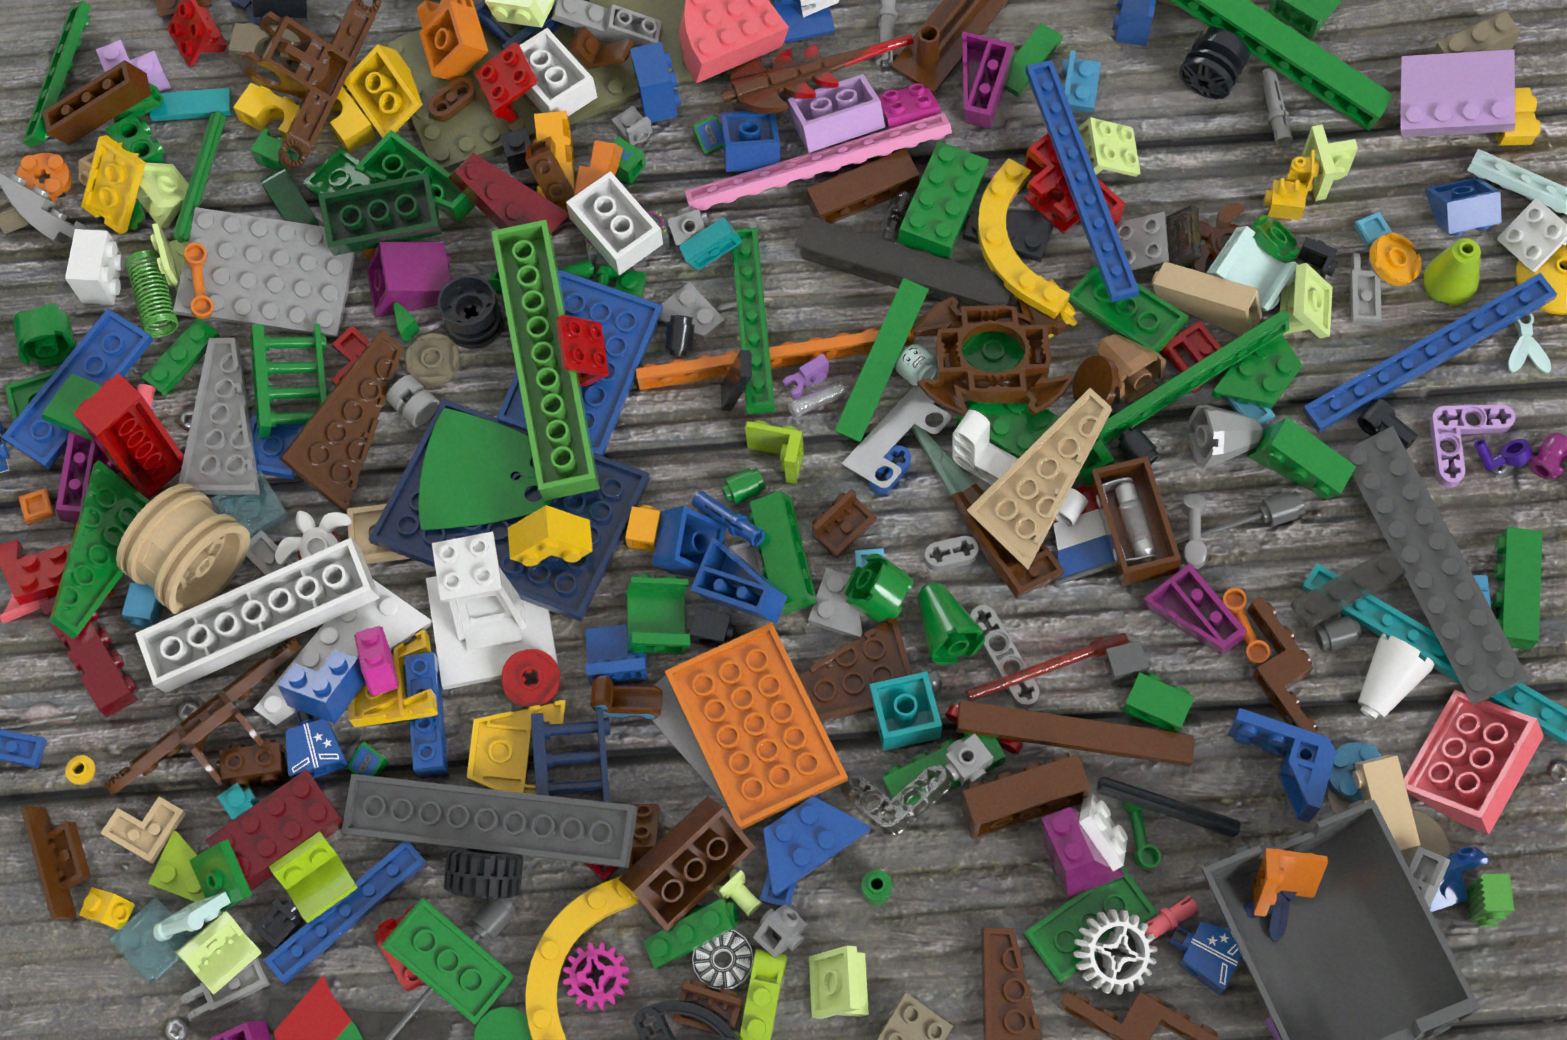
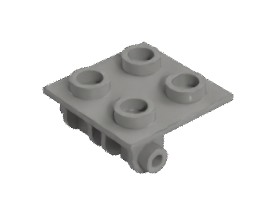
[1115,212,1169,271]

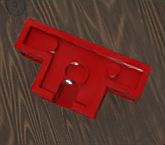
[1024,133,1126,234]

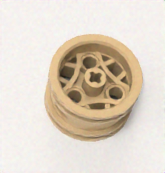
[116,483,250,615]

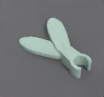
[1508,314,1551,373]

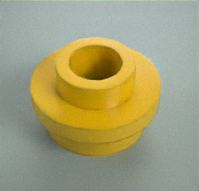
[65,755,96,785]

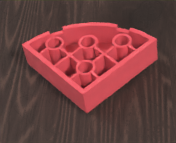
[678,0,789,83]

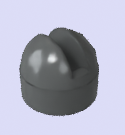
[928,670,943,694]

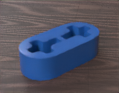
[868,445,911,495]

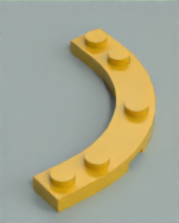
[977,158,1070,319]
[526,876,638,1040]

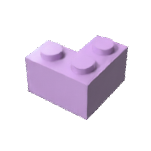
[96,40,171,93]

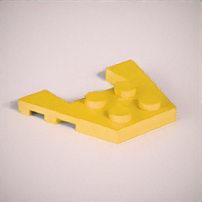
[348,629,438,728]
[467,700,566,796]

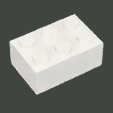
[520,28,598,116]
[566,171,663,275]

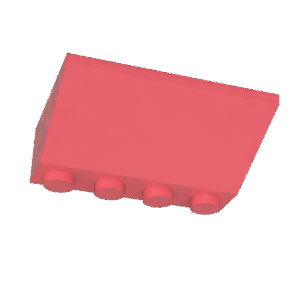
[1404,690,1544,835]

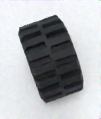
[444,847,524,899]

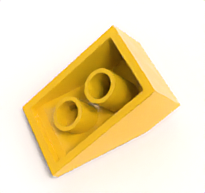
[344,44,423,138]

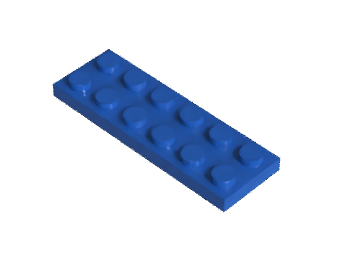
[1,309,154,469]

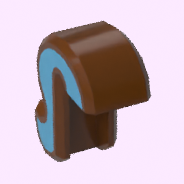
[590,676,663,720]

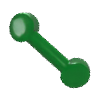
[1122,786,1162,870]

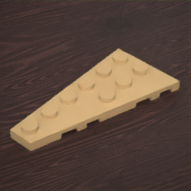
[967,388,1112,570]

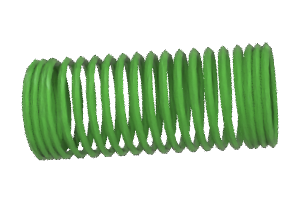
[125,250,179,338]

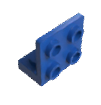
[772,0,835,43]
[585,624,648,686]

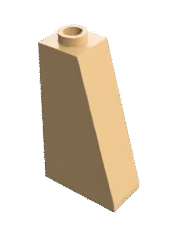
[1152,261,1263,336]

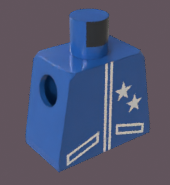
[286,710,349,779]
[1169,922,1241,995]

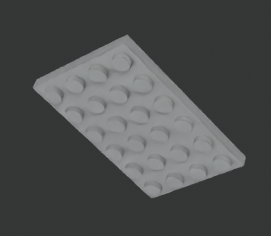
[173,207,356,339]

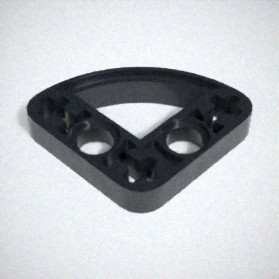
[634,1000,743,1040]

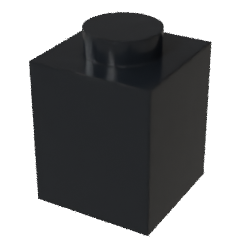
[500,128,531,173]

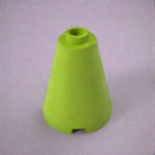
[1423,238,1481,306]

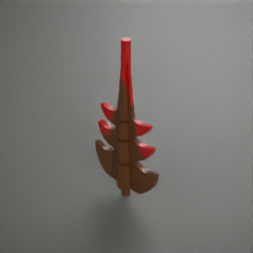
[721,34,914,114]

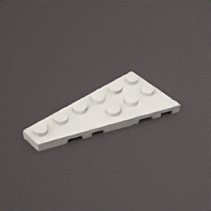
[254,579,433,729]

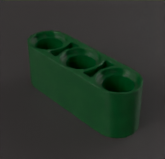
[260,167,320,226]

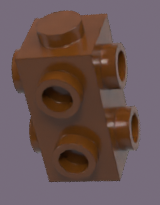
[216,739,287,788]

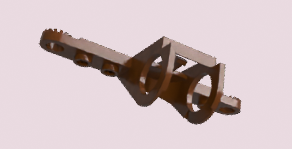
[239,0,382,169]
[103,636,302,795]

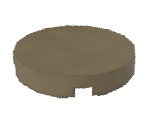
[404,333,461,387]

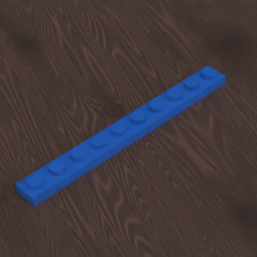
[1025,60,1139,302]
[1303,273,1557,433]

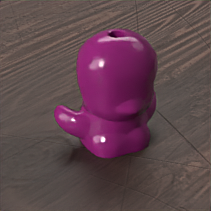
[1529,433,1567,480]

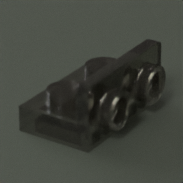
[1166,205,1202,269]

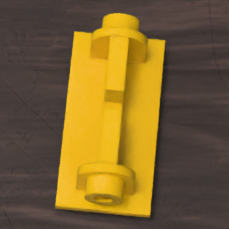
[1285,150,1319,196]

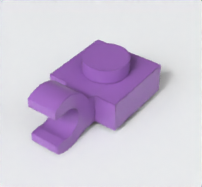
[783,354,829,399]

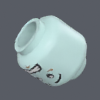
[895,344,937,385]

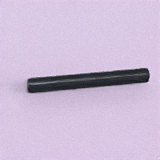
[1096,776,1241,837]

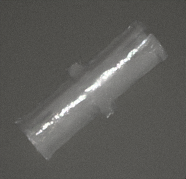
[787,381,846,419]

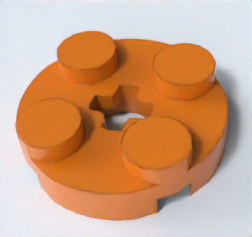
[16,153,72,202]

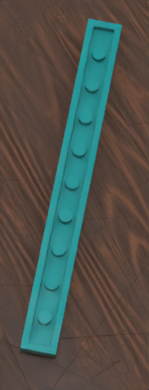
[1301,563,1567,745]

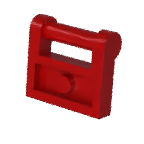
[1160,321,1231,393]

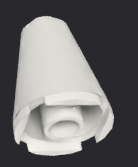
[1358,634,1435,720]

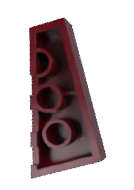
[448,153,569,233]
[40,596,138,718]

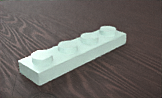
[1467,149,1567,214]

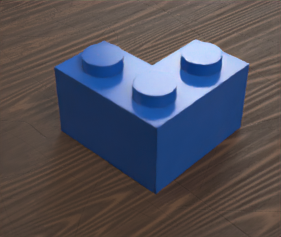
[630,42,681,123]
[277,649,365,724]

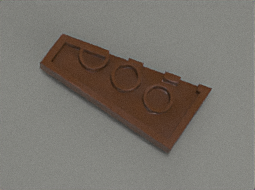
[981,927,1042,1040]

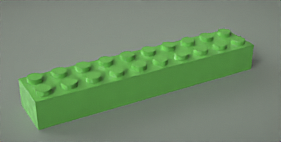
[491,220,600,501]

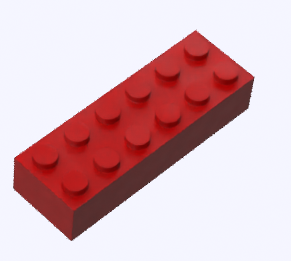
[73,373,184,500]

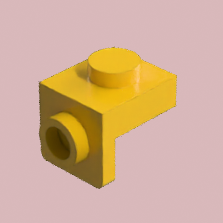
[79,887,135,931]

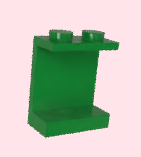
[626,574,690,655]

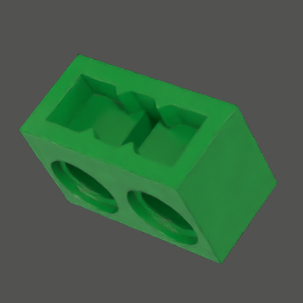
[105,113,165,164]

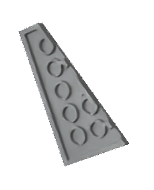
[178,338,260,495]

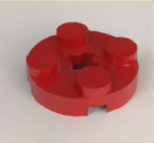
[502,649,561,707]

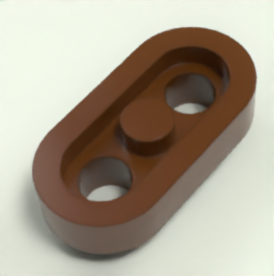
[427,77,476,122]

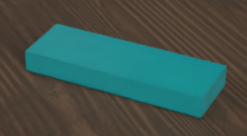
[150,88,232,121]

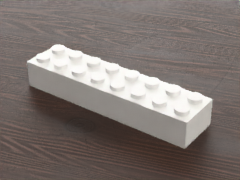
[135,538,380,693]

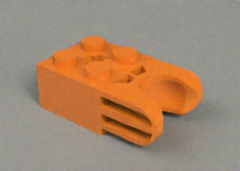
[417,0,489,81]

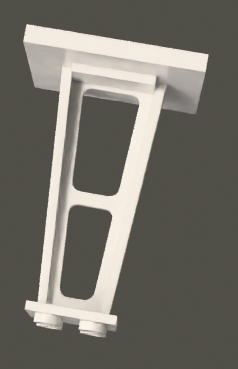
[426,532,559,690]

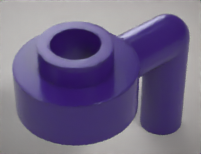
[1474,439,1533,470]

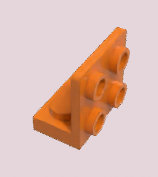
[1253,848,1328,917]

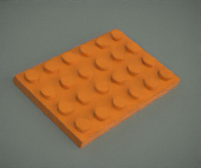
[665,622,848,830]

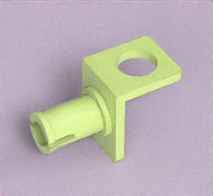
[712,869,762,917]

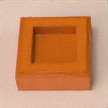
[19,488,55,525]

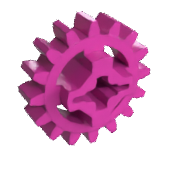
[563,942,630,1011]

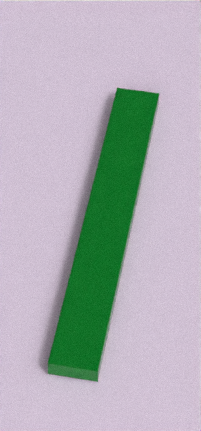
[732,227,775,414]
[1096,309,1289,445]

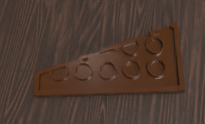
[279,330,403,513]
[799,618,913,723]

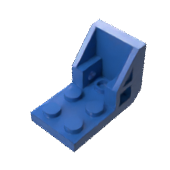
[1227,708,1337,823]

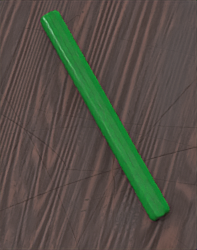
[173,111,226,243]

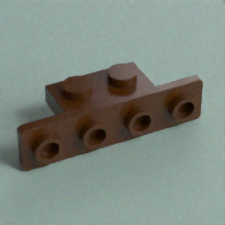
[21,806,91,920]

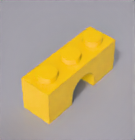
[233,83,323,139]
[330,83,376,154]

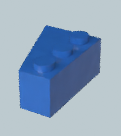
[690,537,787,623]

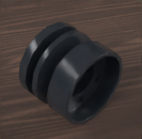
[1179,27,1250,100]
[438,275,504,349]

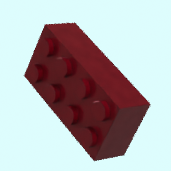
[205,769,343,891]

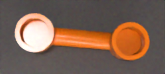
[184,243,214,319]
[1223,588,1270,665]

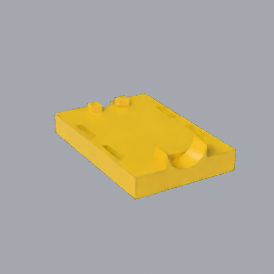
[81,135,146,234]

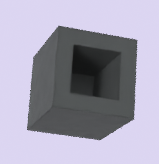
[1103,640,1151,685]

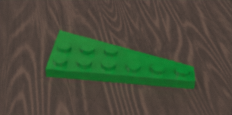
[49,460,150,639]

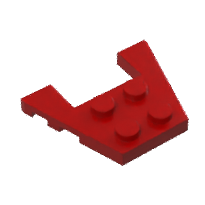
[0,522,77,605]

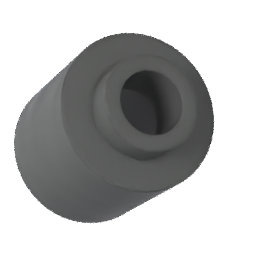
[1314,616,1361,652]

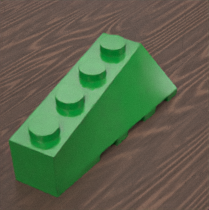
[354,130,476,224]

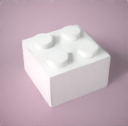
[65,229,125,305]

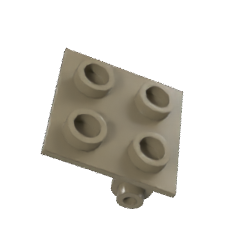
[877,992,953,1040]

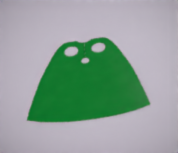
[419,408,552,530]

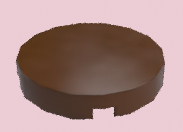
[1072,355,1120,405]

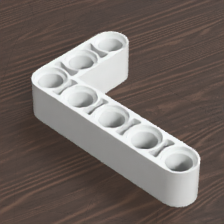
[952,410,1088,527]

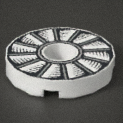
[692,930,754,991]

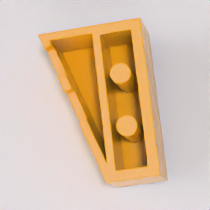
[533,111,576,210]

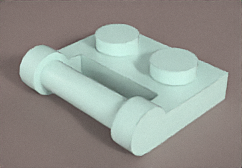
[153,892,231,941]

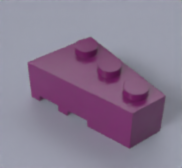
[56,431,118,523]

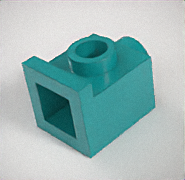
[217,783,260,820]

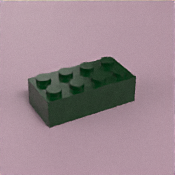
[318,173,442,256]

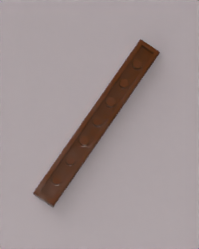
[956,701,1194,767]

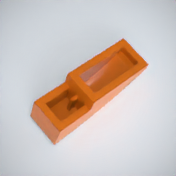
[569,140,623,221]

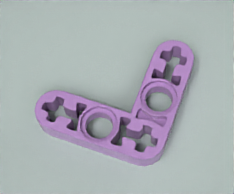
[1430,404,1516,488]

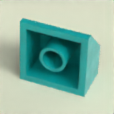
[869,671,942,751]

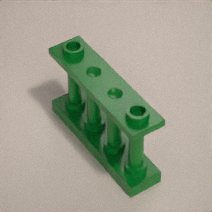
[250,324,327,438]

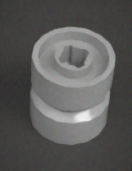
[386,375,440,428]

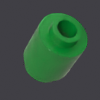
[721,468,766,505]
[861,870,892,906]

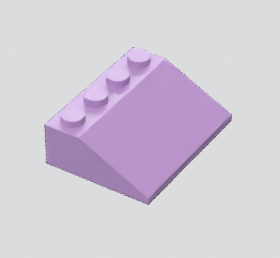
[1401,49,1515,137]

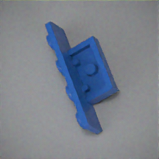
[1409,847,1489,912]

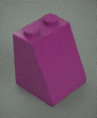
[367,242,453,317]
[1041,807,1124,898]

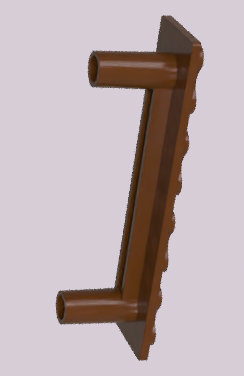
[891,0,1009,94]

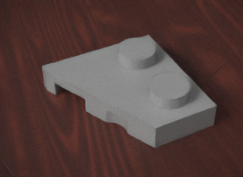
[659,282,725,341]
[808,568,862,639]

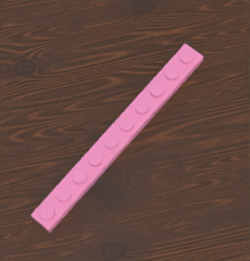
[685,113,952,211]

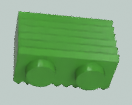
[1466,874,1514,928]

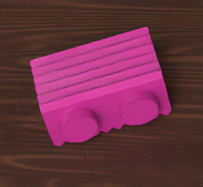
[354,626,399,696]

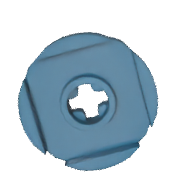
[1328,742,1382,803]

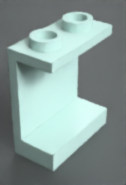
[1206,226,1298,311]

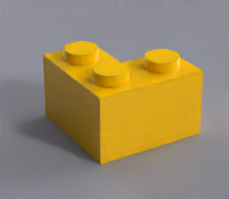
[508,505,593,566]

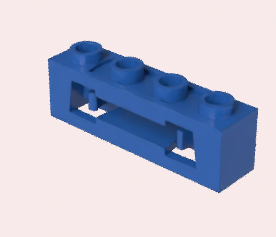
[405,652,449,779]

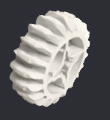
[1073,909,1158,994]

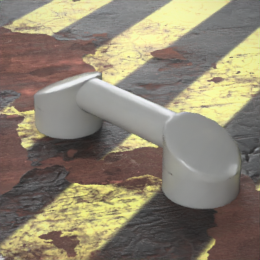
[1182,494,1207,569]

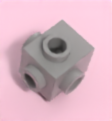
[667,206,711,246]
[944,734,993,786]
[753,904,808,958]

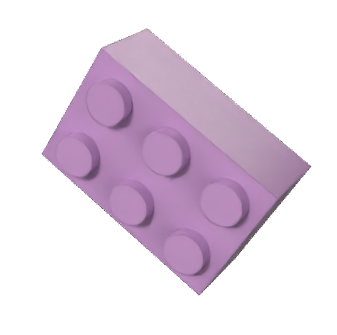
[788,74,885,153]

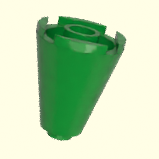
[917,582,985,666]

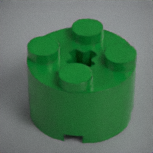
[13,303,76,367]
[845,554,913,622]

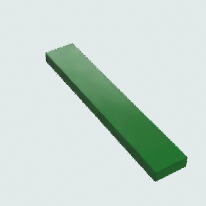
[834,278,929,443]

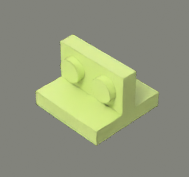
[1302,125,1358,201]
[136,163,202,228]
[1280,263,1333,339]
[176,911,262,995]
[809,946,869,1019]

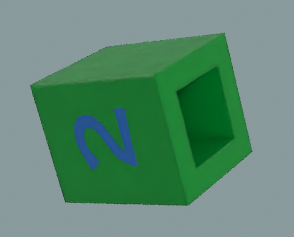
[613,137,646,185]

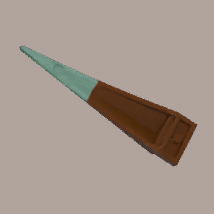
[911,424,1065,599]

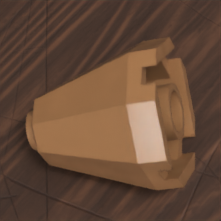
[1097,334,1166,403]

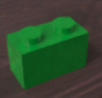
[1122,672,1195,733]

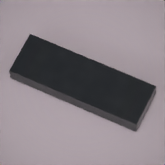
[721,350,752,411]

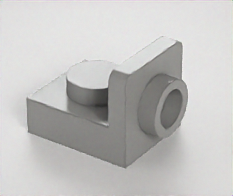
[611,106,652,145]

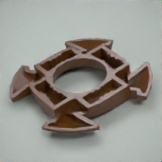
[914,296,1073,417]

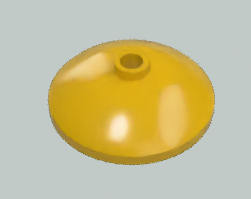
[1515,244,1567,315]

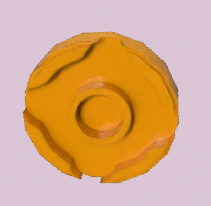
[1369,233,1422,286]

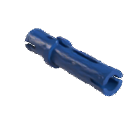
[692,491,765,546]

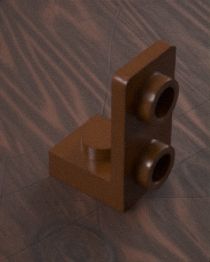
[568,27,634,69]
[526,136,574,204]
[628,804,659,870]

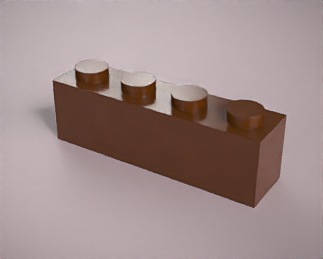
[43,60,152,145]
[807,148,920,228]

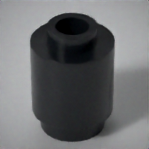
[665,315,695,356]
[1118,428,1160,465]

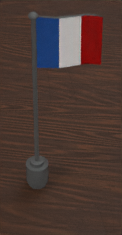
[1052,485,1304,588]

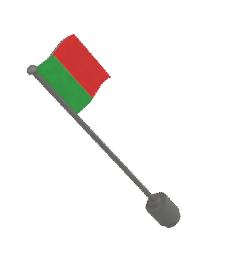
[273,899,516,1040]

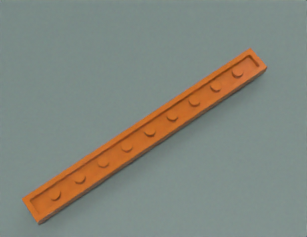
[636,326,915,390]

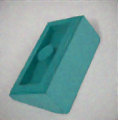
[679,218,743,271]

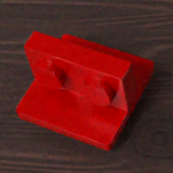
[168,0,227,66]

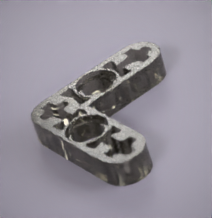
[841,765,951,836]

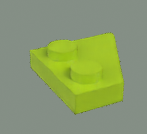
[148,830,205,902]

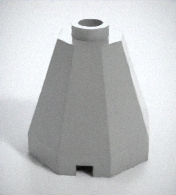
[1189,405,1263,467]

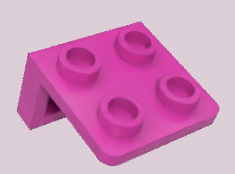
[878,83,941,130]

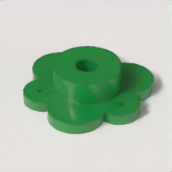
[128,202,145,230]

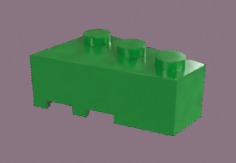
[1247,417,1356,499]

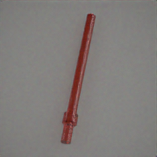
[965,633,1128,702]

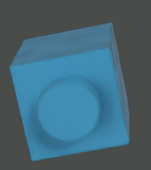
[122,582,163,630]

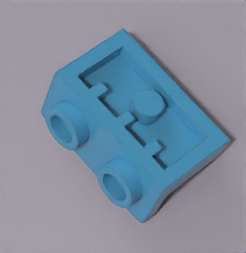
[1061,50,1101,113]

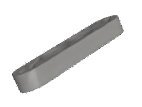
[971,605,1040,709]

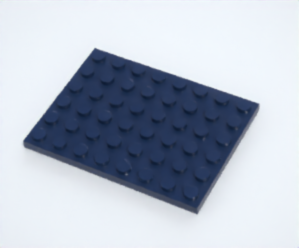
[369,399,650,622]

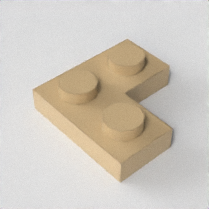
[100,797,186,864]

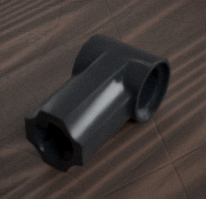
[1357,399,1418,450]

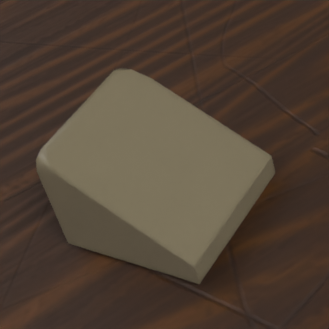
[0,200,29,234]

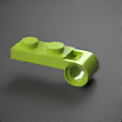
[740,949,787,1040]

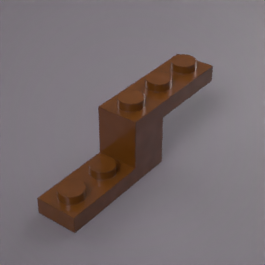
[1247,597,1318,734]
[1058,992,1221,1040]

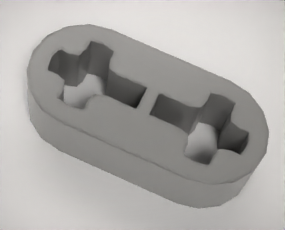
[924,536,979,571]

